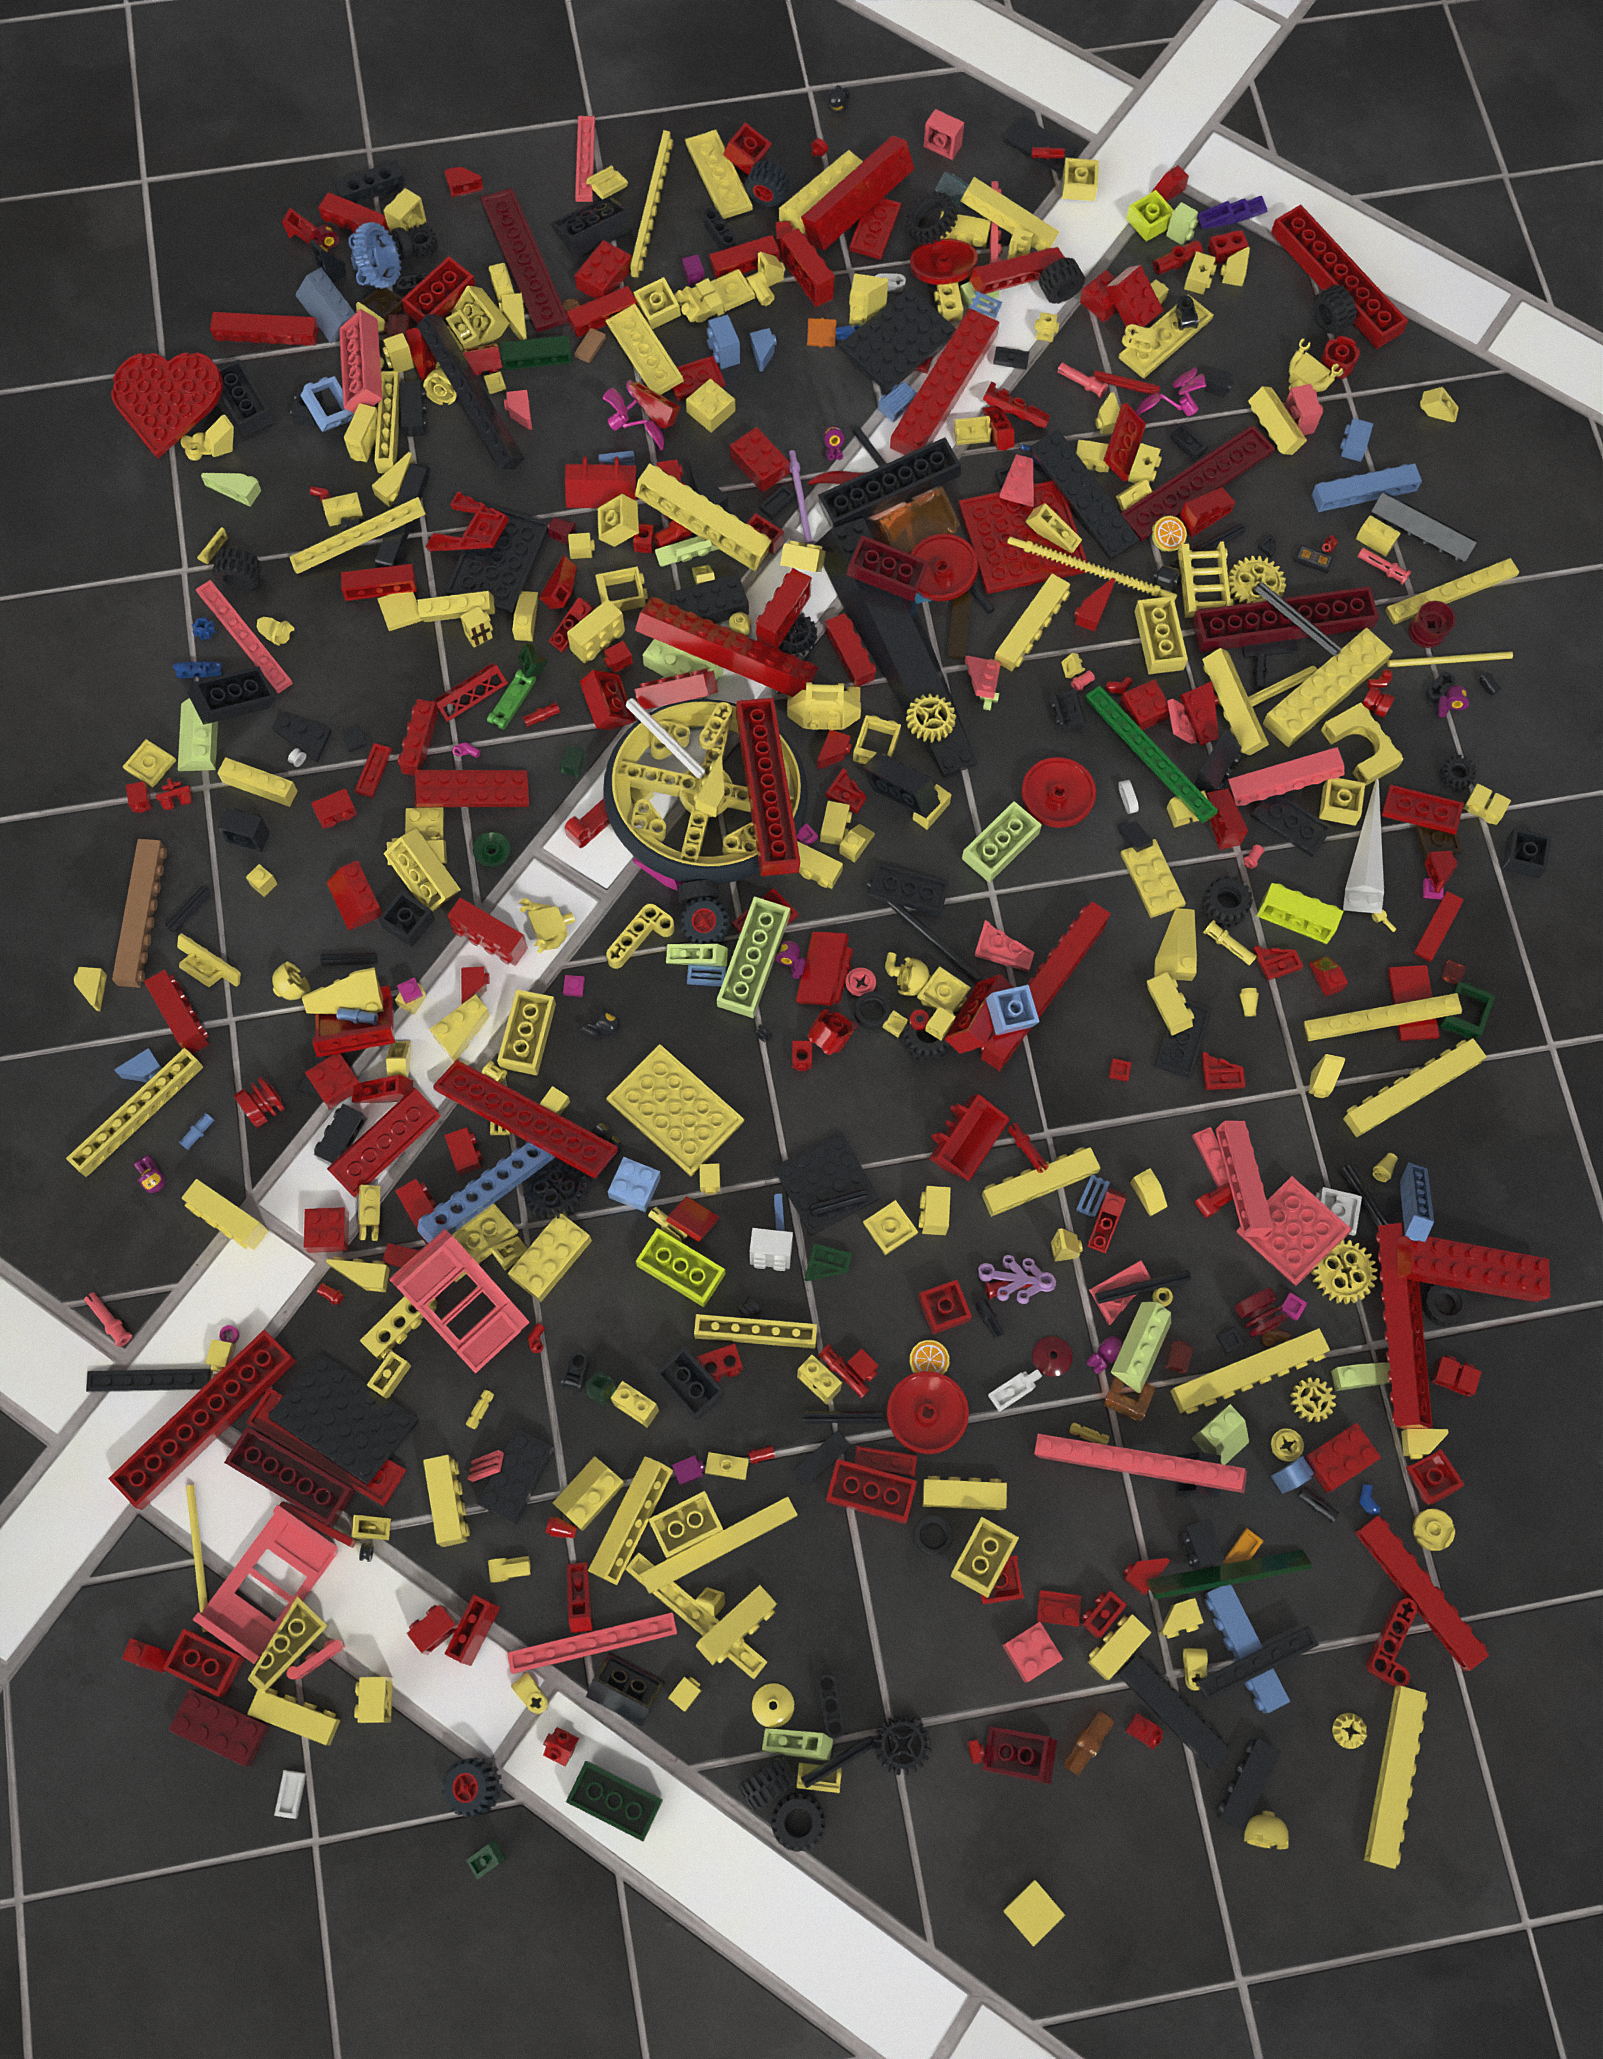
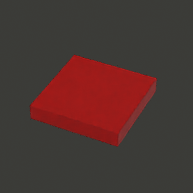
[666,1196,719,1242]

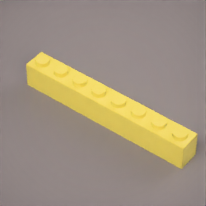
[1343,1039,1487,1138]
[1170,1328,1330,1415]
[1364,1686,1428,1869]

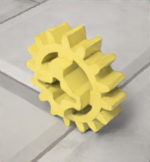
[1290,1377,1336,1423]

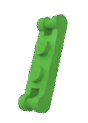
[487,669,536,730]

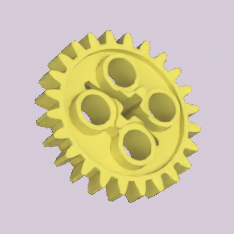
[1228,556,1286,605]
[1311,1240,1377,1304]

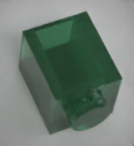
[560,746,586,778]
[585,1370,616,1407]

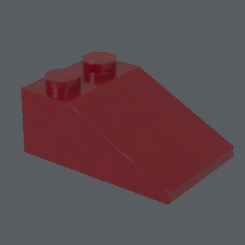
[982,1726,1057,1785]

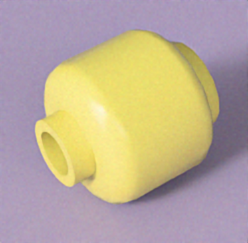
[728,612,751,637]

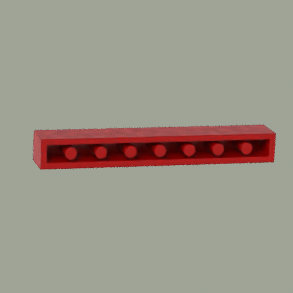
[1354,1516,1489,1671]

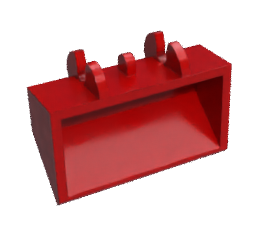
[565,456,638,508]
[929,1094,1010,1182]

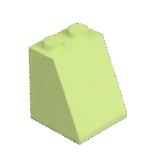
[1192,1405,1250,1465]

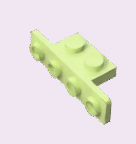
[655,536,718,567]

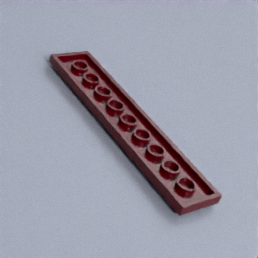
[481,188,569,333]
[1121,425,1275,542]

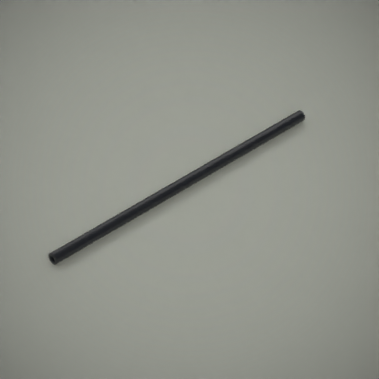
[852,426,995,614]

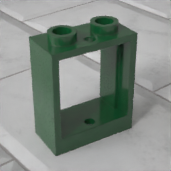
[1440,981,1495,1041]

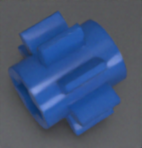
[192,617,216,641]

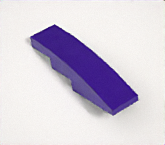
[1197,195,1268,229]

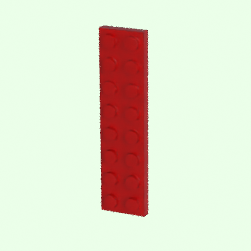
[246,1388,407,1507]

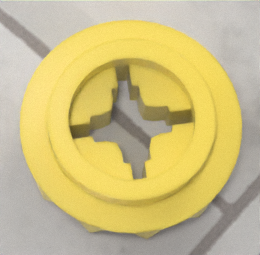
[1270,1429,1304,1462]
[1332,1713,1367,1749]

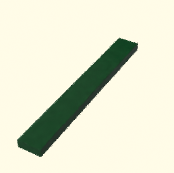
[1147,1549,1312,1599]

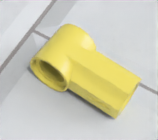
[745,271,774,306]
[488,1556,531,1583]

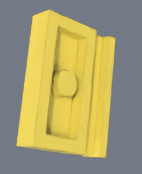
[587,166,628,200]

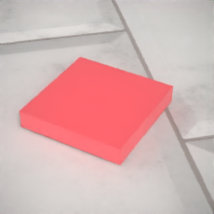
[1167,699,1197,744]

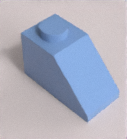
[750,328,777,371]
[114,1048,162,1082]

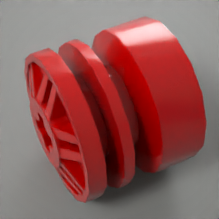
[233,1077,285,1128]

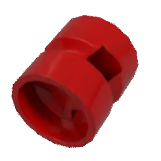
[1362,686,1395,718]

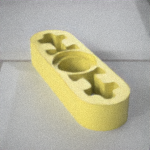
[699,702,732,750]

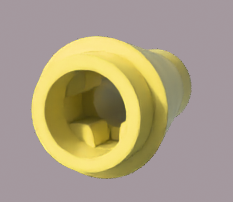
[1239,988,1259,1016]
[1373,1153,1398,1182]

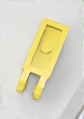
[358,1185,381,1241]

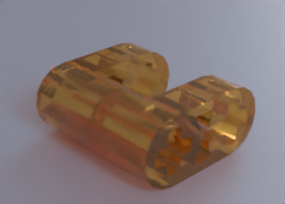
[1103,1376,1155,1422]

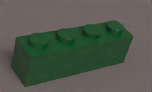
[500,335,572,371]

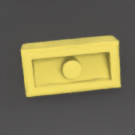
[197,527,228,564]

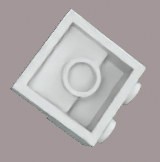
[1315,1187,1362,1236]

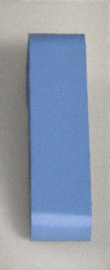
[1271,1456,1314,1494]

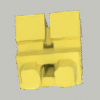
[674,278,724,323]

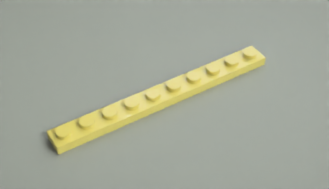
[631,131,673,278]

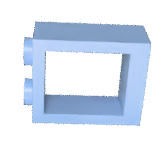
[301,376,354,432]

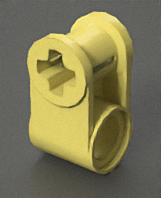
[1122,324,1157,352]
[1183,1648,1208,1691]
[510,1671,548,1714]

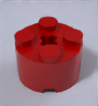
[1320,336,1360,379]
[808,1009,854,1055]

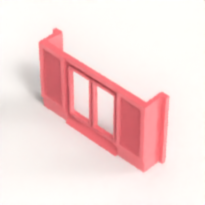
[389,1229,529,1373]
[193,1504,339,1664]

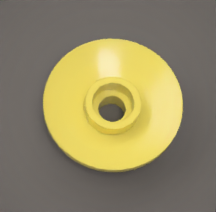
[752,1684,794,1728]

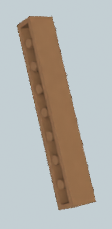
[112,839,167,988]

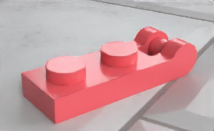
[287,1638,346,1680]

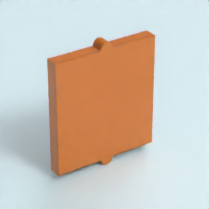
[807,318,836,348]

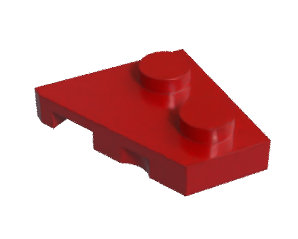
[825,768,867,814]
[1252,946,1303,981]
[1201,1052,1245,1090]

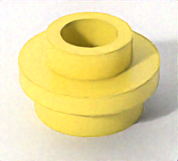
[1152,1287,1173,1307]

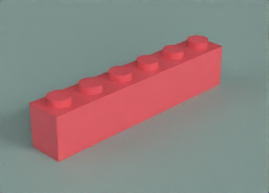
[1228,747,1345,806]
[1215,1121,1274,1237]

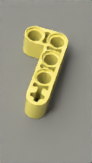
[606,904,675,969]

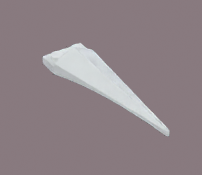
[1343,778,1384,914]

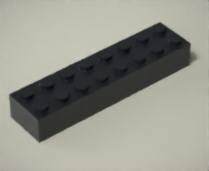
[818,437,961,529]

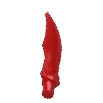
[808,471,867,485]

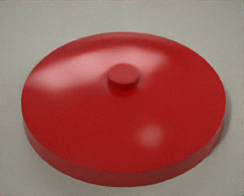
[910,239,978,285]
[910,534,978,601]
[1021,757,1096,828]
[887,1371,969,1454]

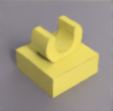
[1061,653,1085,678]

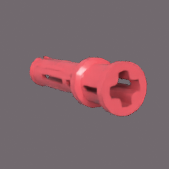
[1057,362,1108,398]
[1358,547,1411,585]
[84,1292,132,1347]

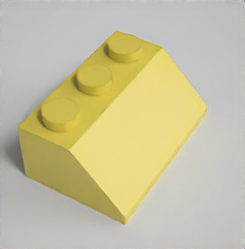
[849,274,889,325]
[451,286,509,346]
[553,1456,625,1531]

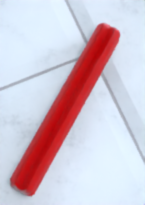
[1093,371,1160,395]

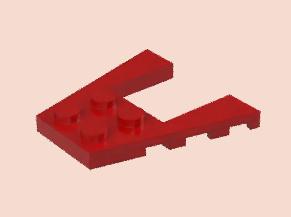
[425,491,509,551]

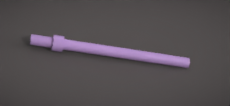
[789,450,813,545]

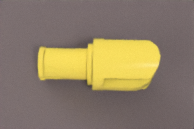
[648,1207,687,1243]

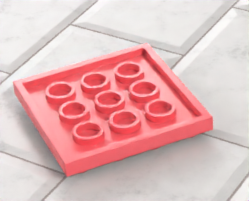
[1237,1176,1352,1287]

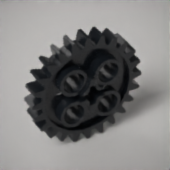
[523,1163,588,1219]

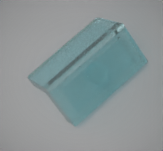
[935,171,969,207]

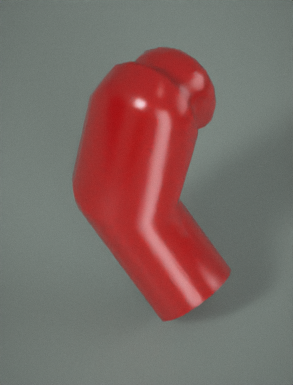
[1368,669,1392,688]
[1106,676,1133,694]
[527,1323,545,1353]

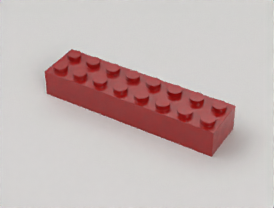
[801,135,914,250]
[1397,1236,1551,1302]

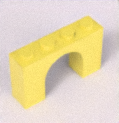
[1321,703,1404,786]

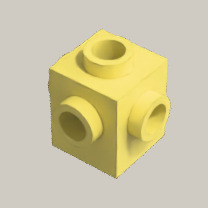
[1034,312,1059,342]

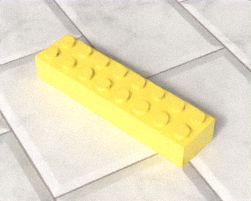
[635,463,772,572]
[1262,627,1393,748]

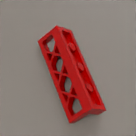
[432,663,508,722]

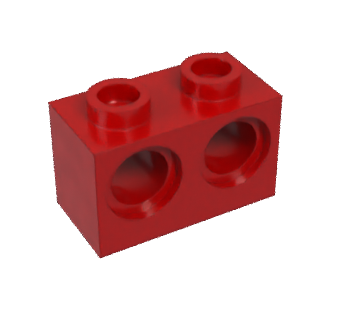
[1207,230,1249,265]
[697,1344,743,1382]

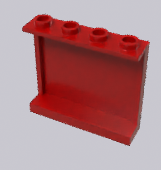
[312,985,395,1057]

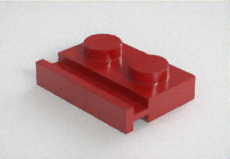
[1036,1590,1082,1627]

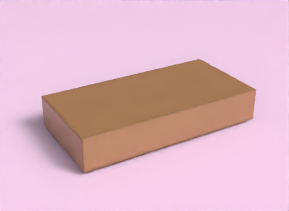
[574,328,606,363]

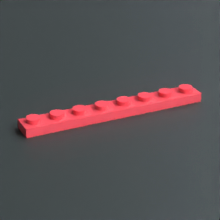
[195,580,293,693]
[507,1612,677,1674]

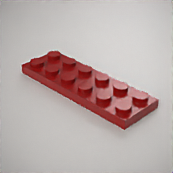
[415,770,529,807]
[327,1088,441,1197]

